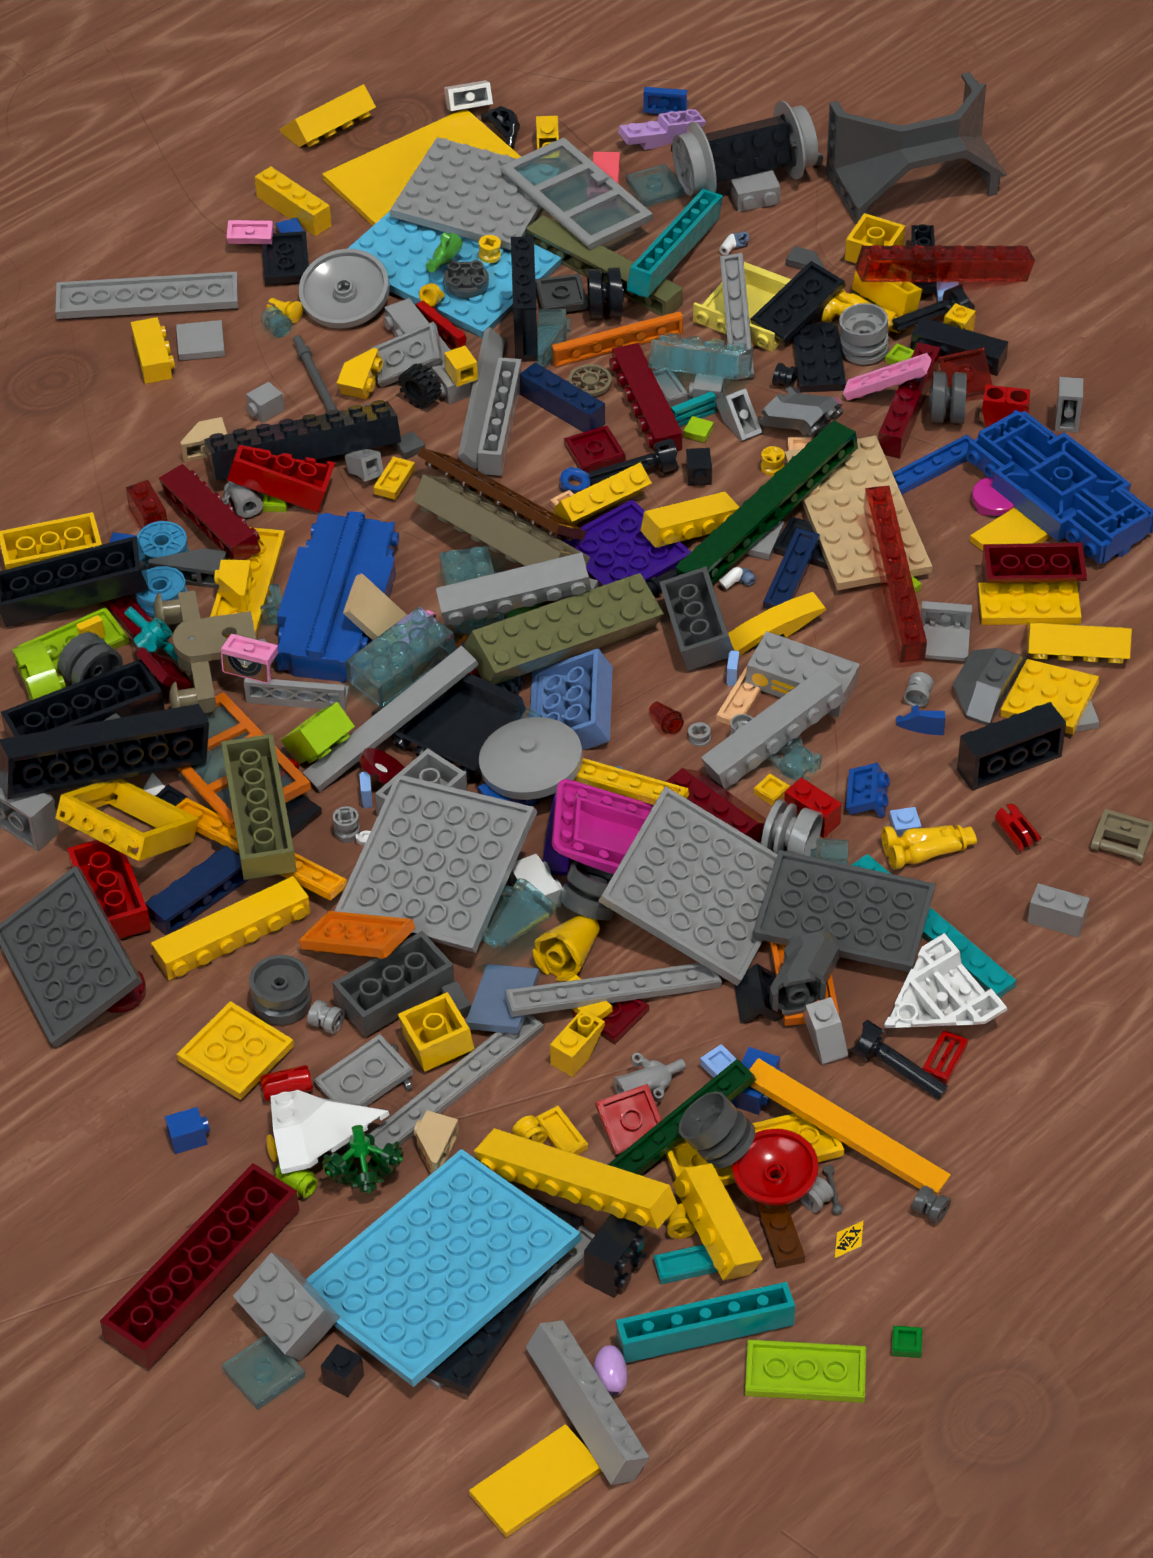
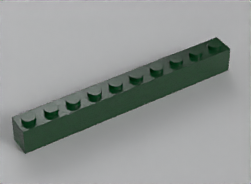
[675,420,858,584]

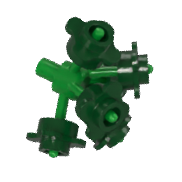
[322,1125,404,1194]

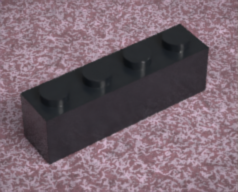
[911,317,1008,376]

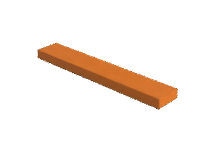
[551,311,683,367]

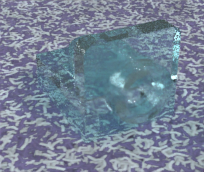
[260,583,283,626]

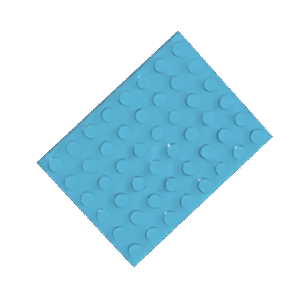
[347,211,562,339]
[306,1149,582,1387]

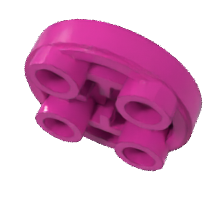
[972,477,1014,516]

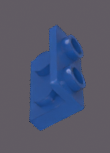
[643,87,688,114]
[846,762,890,818]

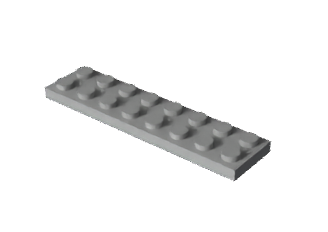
[55,272,238,319]

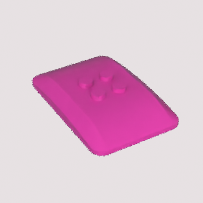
[552,779,654,874]

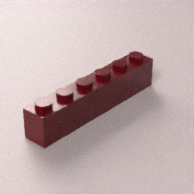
[609,343,683,451]
[878,343,940,459]
[159,464,261,560]

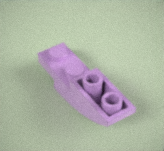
[618,109,706,150]

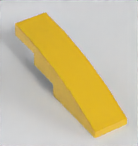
[728,592,827,657]

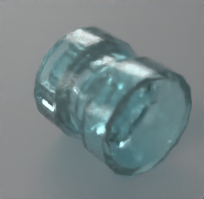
[261,306,292,338]

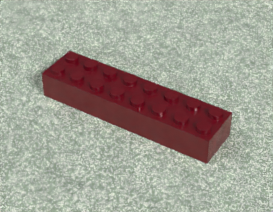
[100,1163,299,1370]

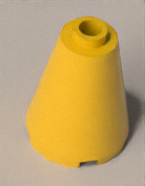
[532,914,600,981]

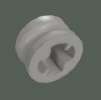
[688,722,711,747]

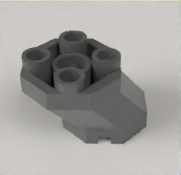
[757,386,844,437]
[769,929,840,1016]

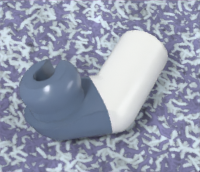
[719,231,750,256]
[718,567,756,590]

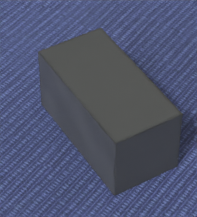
[441,981,471,1018]

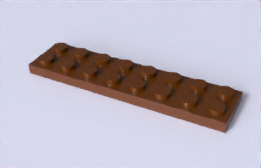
[418,447,587,541]

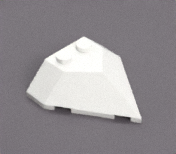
[884,933,1007,1028]
[271,1090,389,1174]

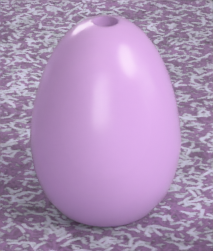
[593,1345,628,1395]

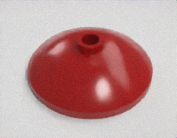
[732,1129,818,1205]

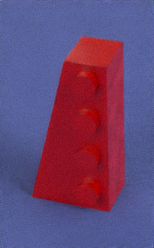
[227,445,335,513]

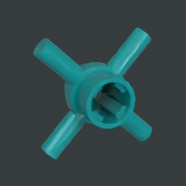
[124,606,178,663]

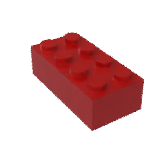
[67,840,151,939]

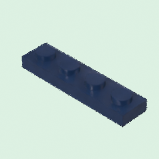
[763,528,820,609]

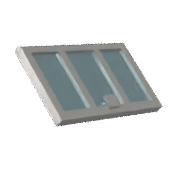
[501,138,653,249]

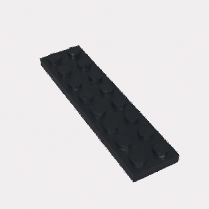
[426,1198,584,1396]

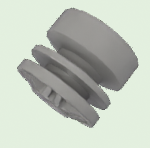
[839,303,889,365]
[761,799,823,857]

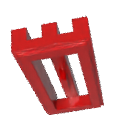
[922,1030,968,1085]

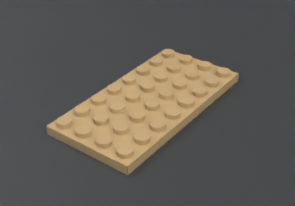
[785,436,932,590]

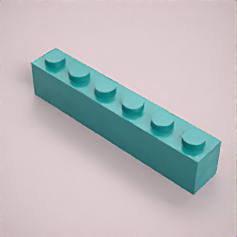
[616,1282,795,1363]

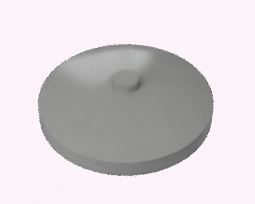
[299,249,390,328]
[479,717,583,800]

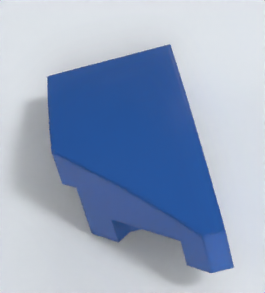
[896,705,945,736]

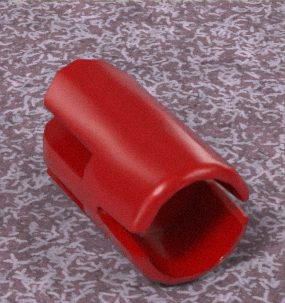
[995,803,1042,853]
[260,1065,313,1102]

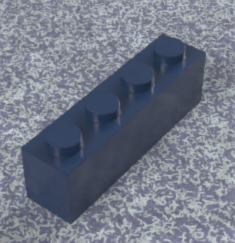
[519,363,605,432]
[145,845,249,935]

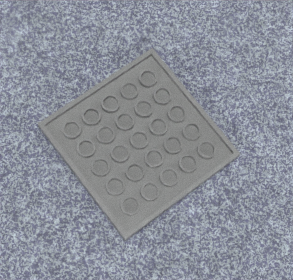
[390,137,560,250]
[335,774,537,953]
[598,786,778,986]

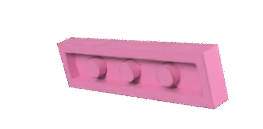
[843,353,931,401]

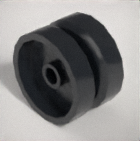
[587,267,624,320]

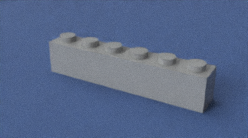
[383,298,473,405]
[477,357,522,476]
[436,552,591,626]
[701,668,845,789]
[526,1320,649,1485]

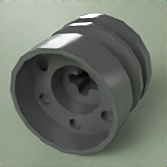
[679,1091,755,1169]

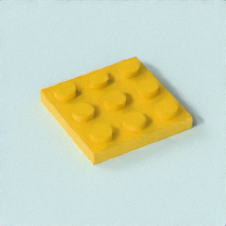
[1001,659,1099,734]
[177,1001,294,1100]

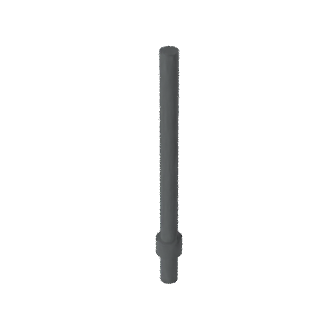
[293,335,337,411]

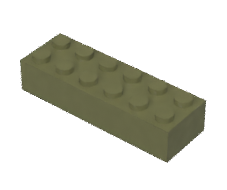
[221,734,297,880]

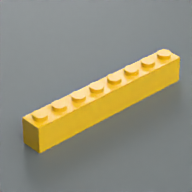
[474,1128,678,1229]

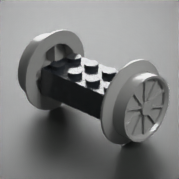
[672,101,818,196]

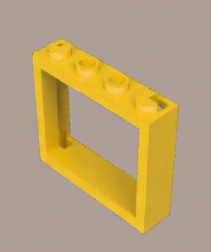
[55,779,199,861]

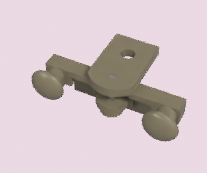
[154,591,256,713]

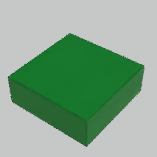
[892,1325,923,1358]

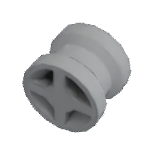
[799,1176,834,1213]

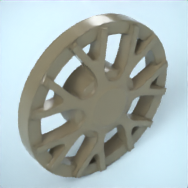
[568,364,612,396]

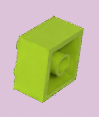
[280,702,355,764]

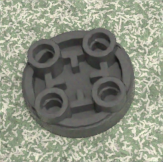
[444,260,489,298]

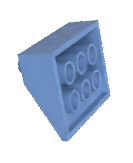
[530,648,613,749]

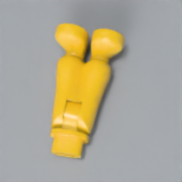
[822,289,901,334]
[881,825,977,870]

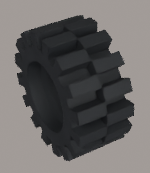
[398,363,442,409]

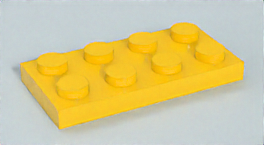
[978,582,1082,625]

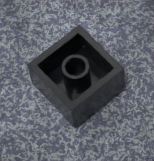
[584,1214,646,1298]

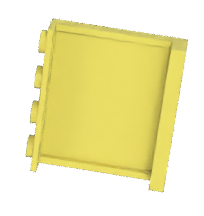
[693,262,791,352]

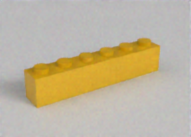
[151,876,311,981]

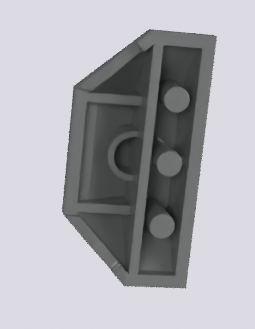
[953,648,1028,726]

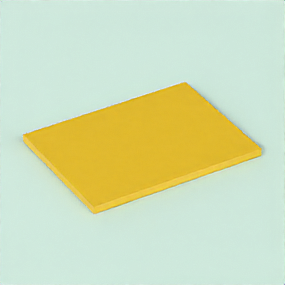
[322,109,521,226]

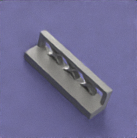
[244,678,350,711]

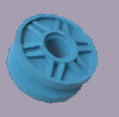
[137,521,189,569]
[135,566,187,618]

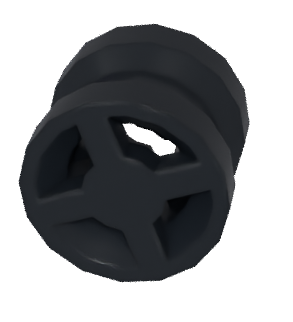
[772,363,798,388]

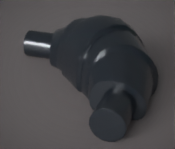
[481,106,520,148]

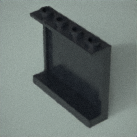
[511,236,538,362]
[391,658,526,783]

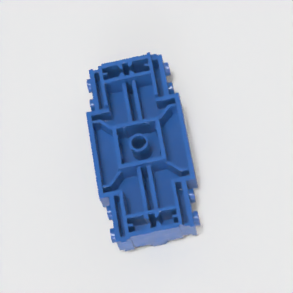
[966,410,1153,564]
[274,511,399,684]

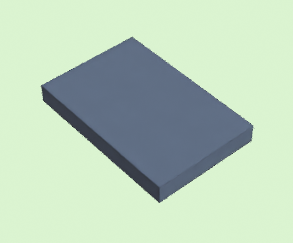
[466,964,540,1034]

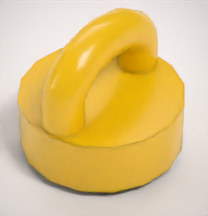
[419,283,445,307]

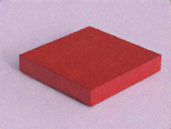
[595,1084,662,1156]

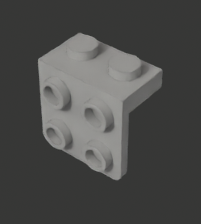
[918,601,972,661]

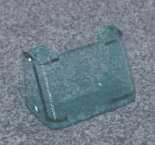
[481,878,558,949]

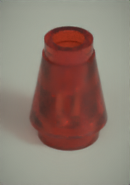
[649,701,684,734]

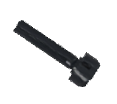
[892,284,975,332]
[588,439,679,485]
[848,1020,948,1100]

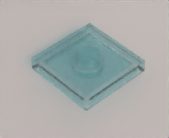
[626,164,684,206]
[222,1334,305,1410]

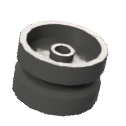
[929,371,967,424]
[57,632,123,685]
[559,861,616,920]
[249,955,312,1025]

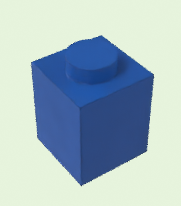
[165,1107,210,1154]

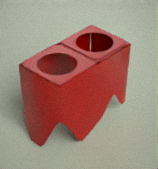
[980,385,1030,428]

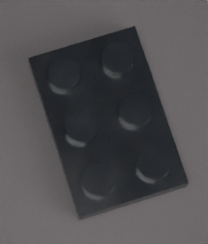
[262,231,309,285]

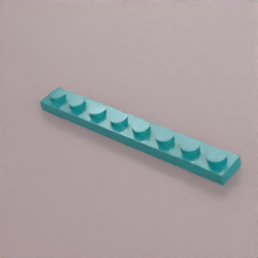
[851,854,1016,998]

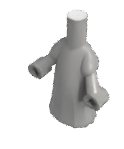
[222,478,264,518]
[613,1053,686,1102]

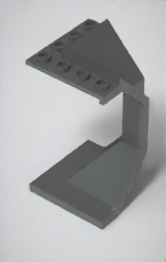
[826,72,1007,224]

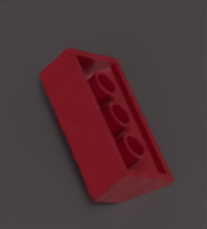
[981,543,1087,583]
[665,768,766,843]

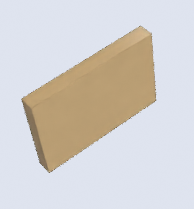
[343,573,411,658]

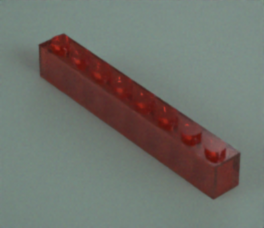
[855,245,1035,282]
[863,485,927,663]

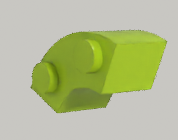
[12,640,66,701]

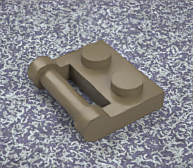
[1091,809,1153,864]

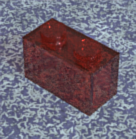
[126,480,167,529]

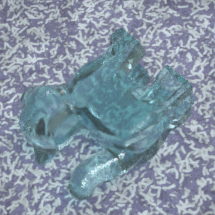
[767,737,822,781]

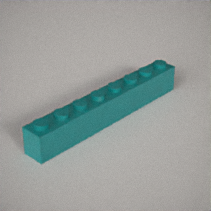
[627,189,723,298]

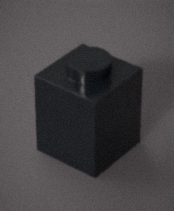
[686,448,712,486]
[321,1344,364,1397]

